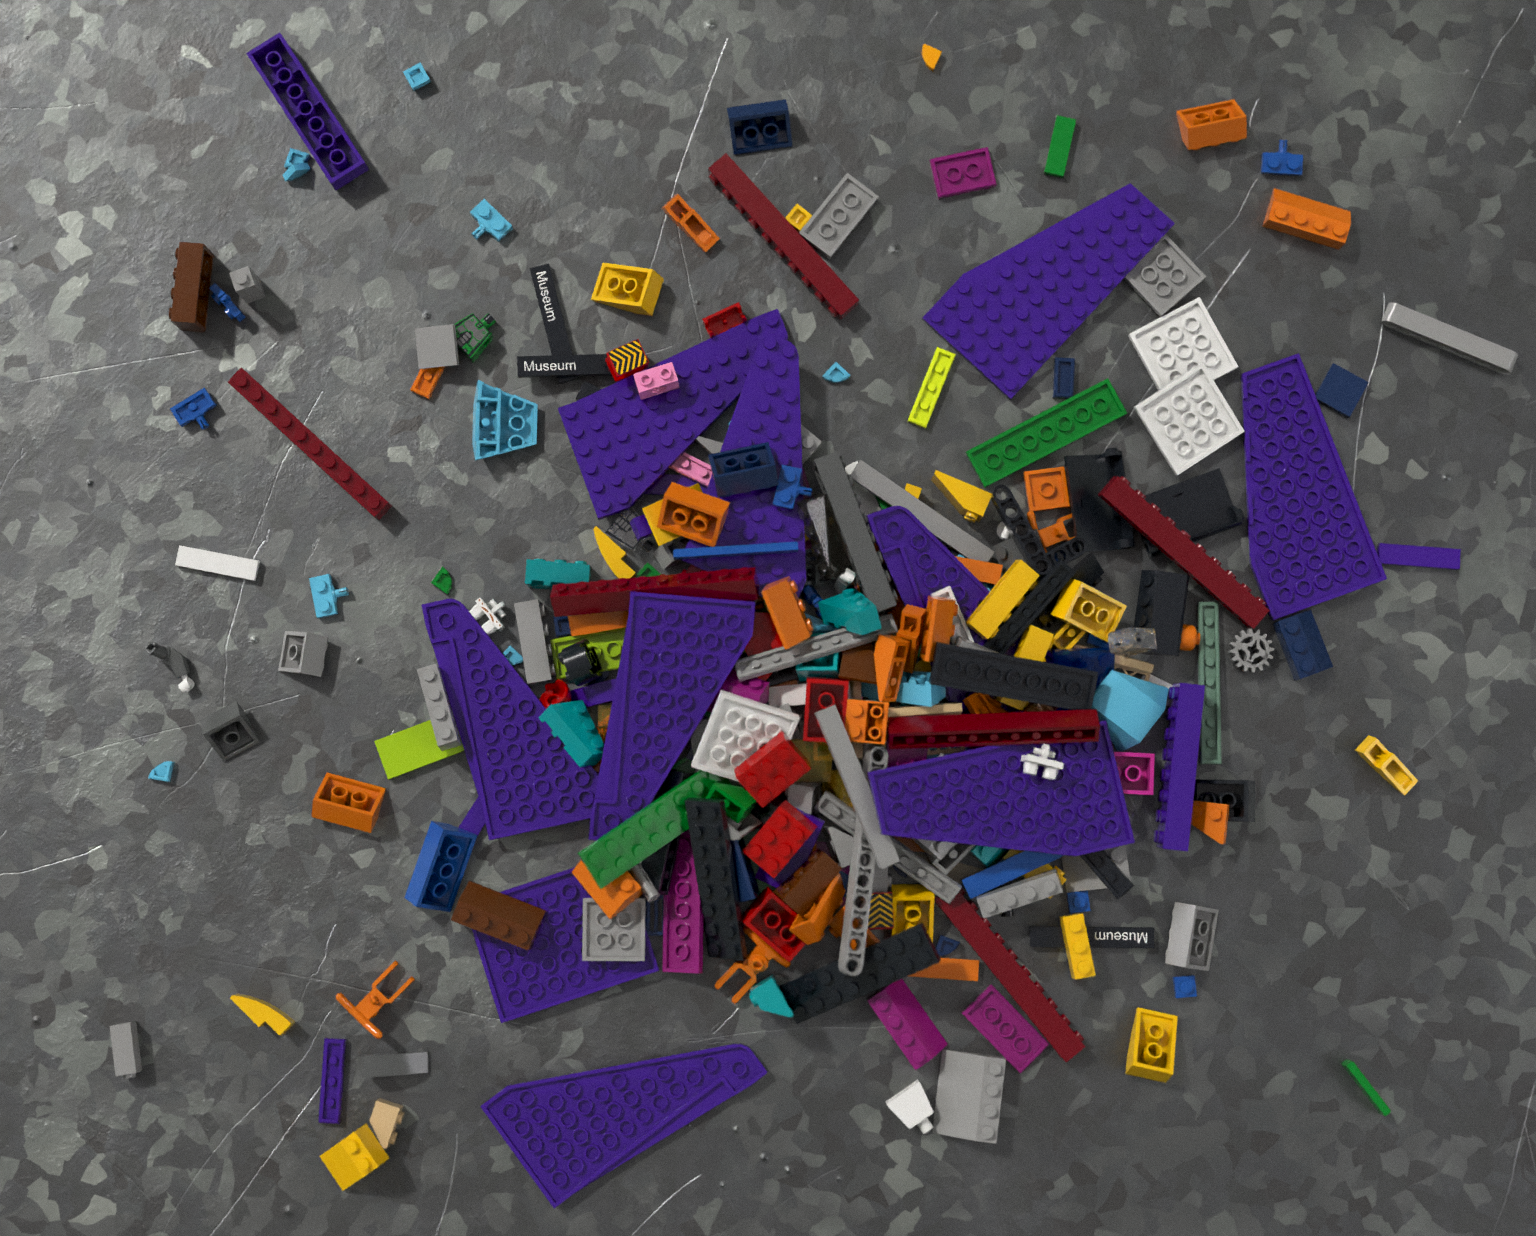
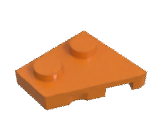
[963,692,1012,714]
[1191,800,1230,844]

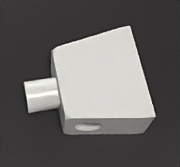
[886,1079,934,1134]

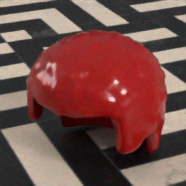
[540,679,572,709]

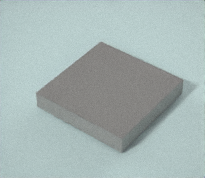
[415,324,459,369]

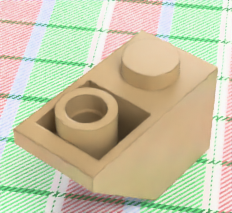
[370,1098,405,1149]

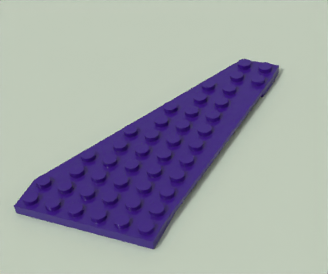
[866,506,1062,714]
[422,599,599,840]

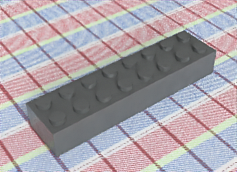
[813,451,899,615]

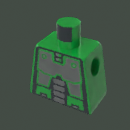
[454,313,496,363]

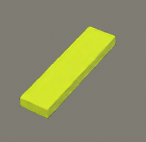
[907,347,956,429]

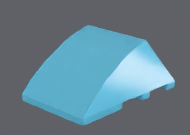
[472,380,538,461]
[1091,670,1169,752]

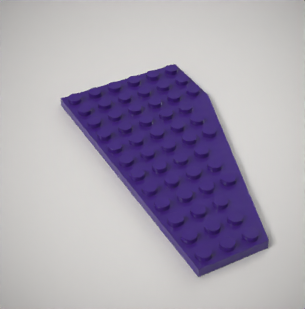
[922,183,1175,400]

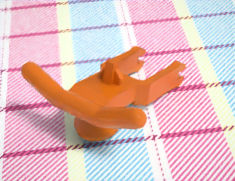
[1027,511,1075,553]
[714,926,791,1004]
[336,961,415,1039]

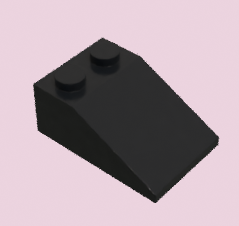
[1193,779,1255,822]

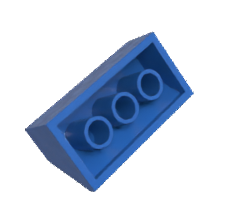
[404,821,477,912]

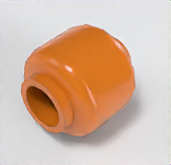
[1180,624,1200,651]

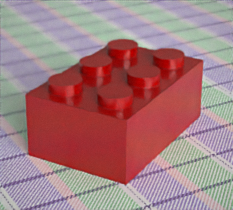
[803,677,849,743]
[734,731,811,808]
[742,800,818,878]
[741,886,806,963]

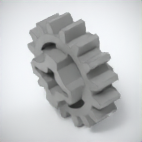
[1228,628,1274,673]

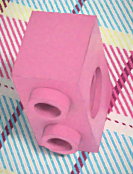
[633,362,679,400]

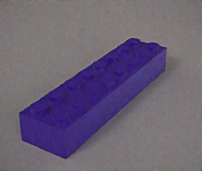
[246,32,369,191]
[1153,683,1205,851]

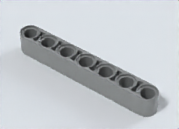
[1381,302,1518,375]

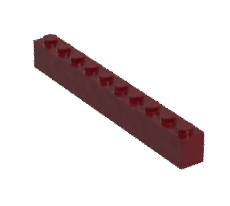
[708,153,859,320]
[227,367,392,521]
[1098,476,1270,629]
[550,567,759,617]
[887,709,1100,749]
[934,888,1085,1062]

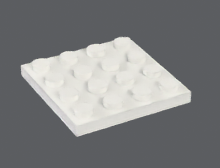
[1128,297,1238,391]
[1134,363,1244,475]
[691,690,800,782]

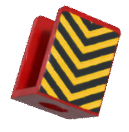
[605,339,649,382]
[868,891,894,930]

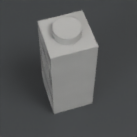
[229,266,266,304]
[109,1021,142,1079]

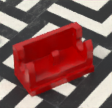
[702,302,747,338]

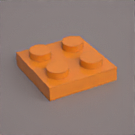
[1023,466,1070,512]

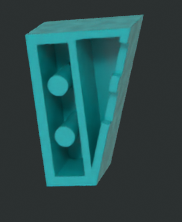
[525,559,592,590]
[818,588,882,635]
[539,700,604,767]

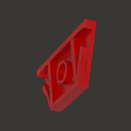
[745,612,783,681]

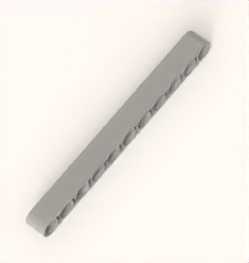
[838,746,888,976]

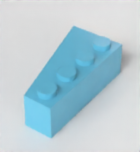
[861,671,946,707]

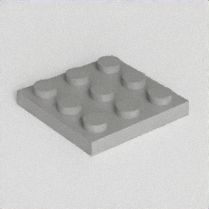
[1124,234,1206,317]
[582,898,646,961]

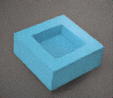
[403,62,431,91]

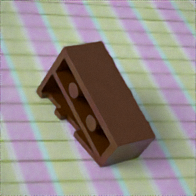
[773,849,842,916]

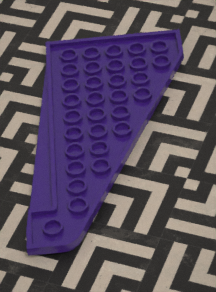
[558,309,788,520]
[681,331,806,598]
[589,591,755,840]
[480,1043,768,1208]

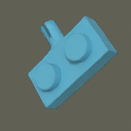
[470,199,513,242]
[309,574,349,618]

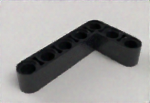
[991,485,1088,577]

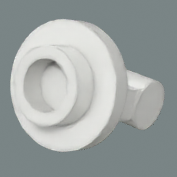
[997,521,1017,541]

